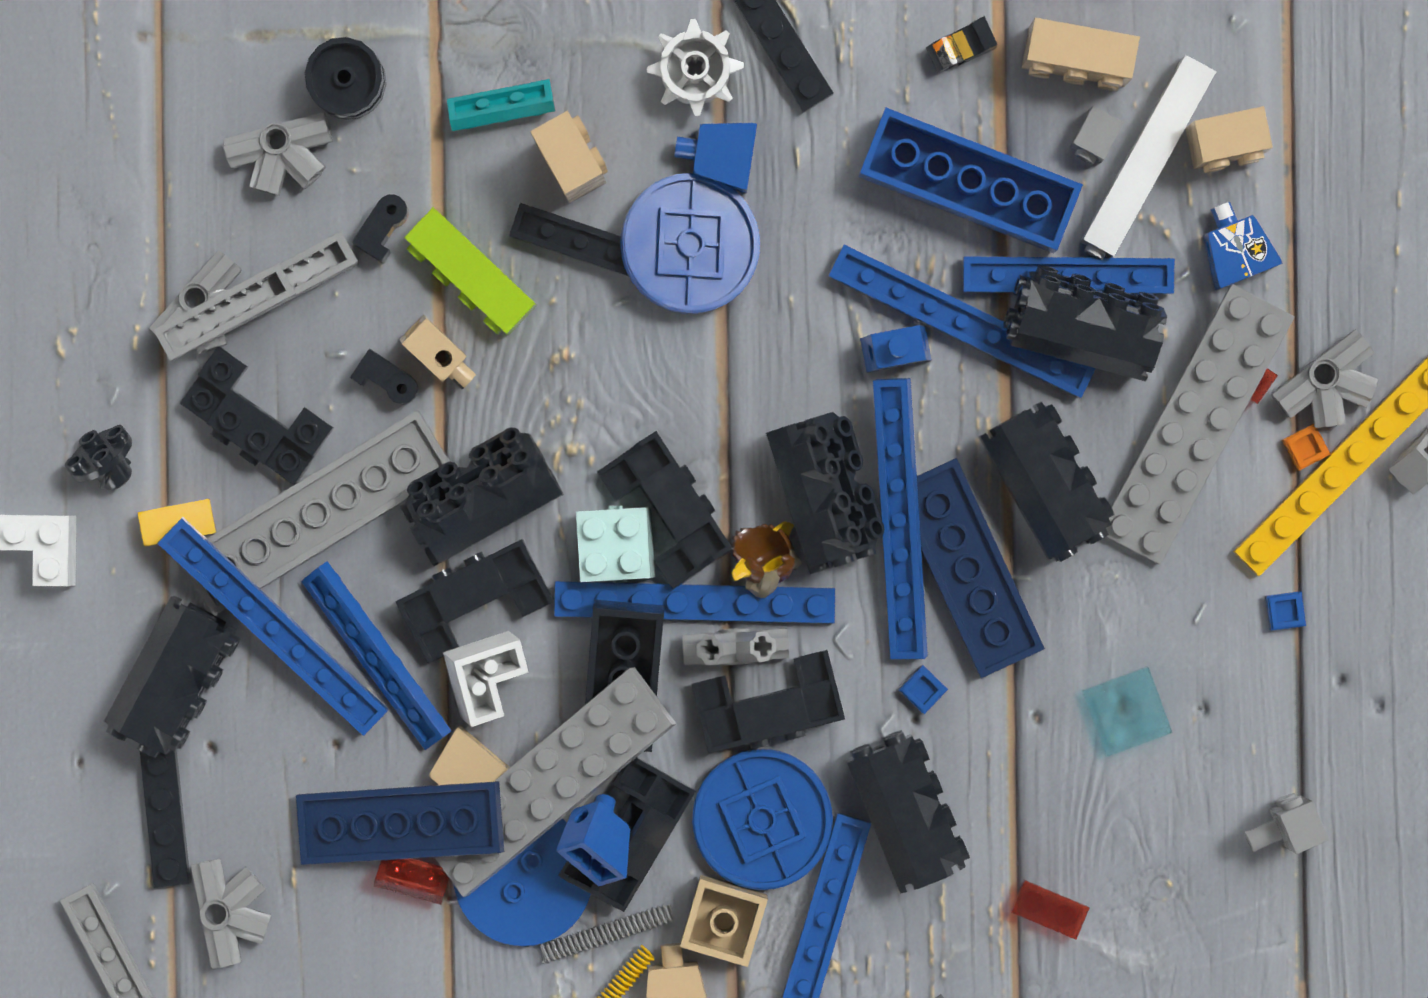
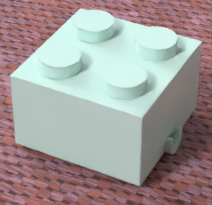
[576,505,655,583]

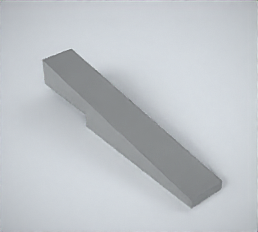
[153,231,359,361]

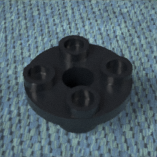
[65,425,132,490]

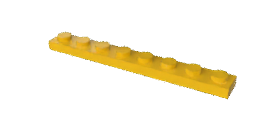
[1233,356,1428,576]

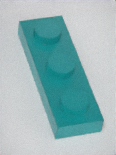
[447,79,555,131]

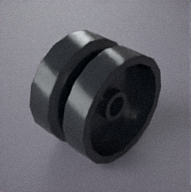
[304,37,387,120]

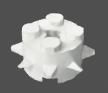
[647,19,744,116]

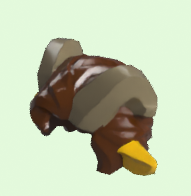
[732,521,802,598]

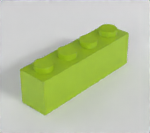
[404,207,537,336]

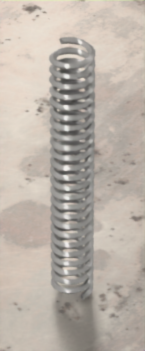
[540,903,673,964]

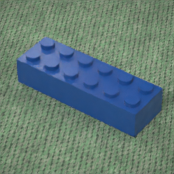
[858,107,1083,253]

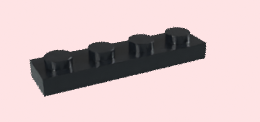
[733,0,834,113]
[509,202,629,277]
[139,750,191,888]

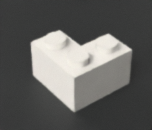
[0,515,76,586]
[443,631,528,727]

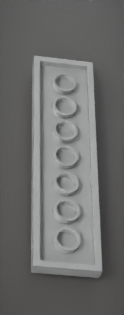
[1106,283,1295,565]
[188,410,450,616]
[435,667,676,897]

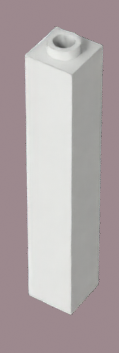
[1080,55,1216,260]

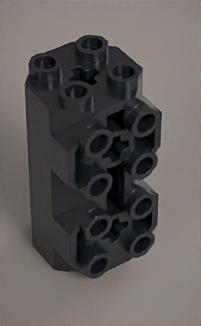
[1003,265,1167,381]
[978,401,1115,562]
[766,412,885,574]
[400,427,564,566]
[104,596,240,758]
[846,730,970,894]

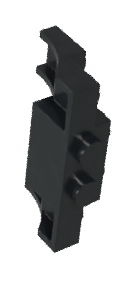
[180,346,334,485]
[597,431,733,590]
[395,539,555,664]
[691,650,845,754]
[558,757,696,912]

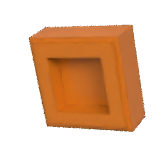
[1282,424,1331,471]

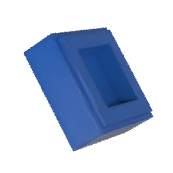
[1265,591,1306,631]
[898,665,948,714]

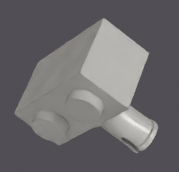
[1244,793,1329,854]

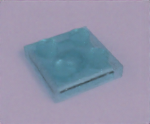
[1081,666,1173,757]

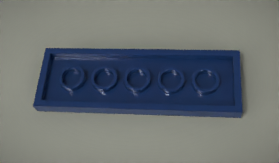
[917,458,1045,678]
[296,781,505,865]

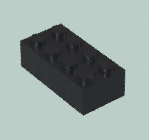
[585,599,665,752]

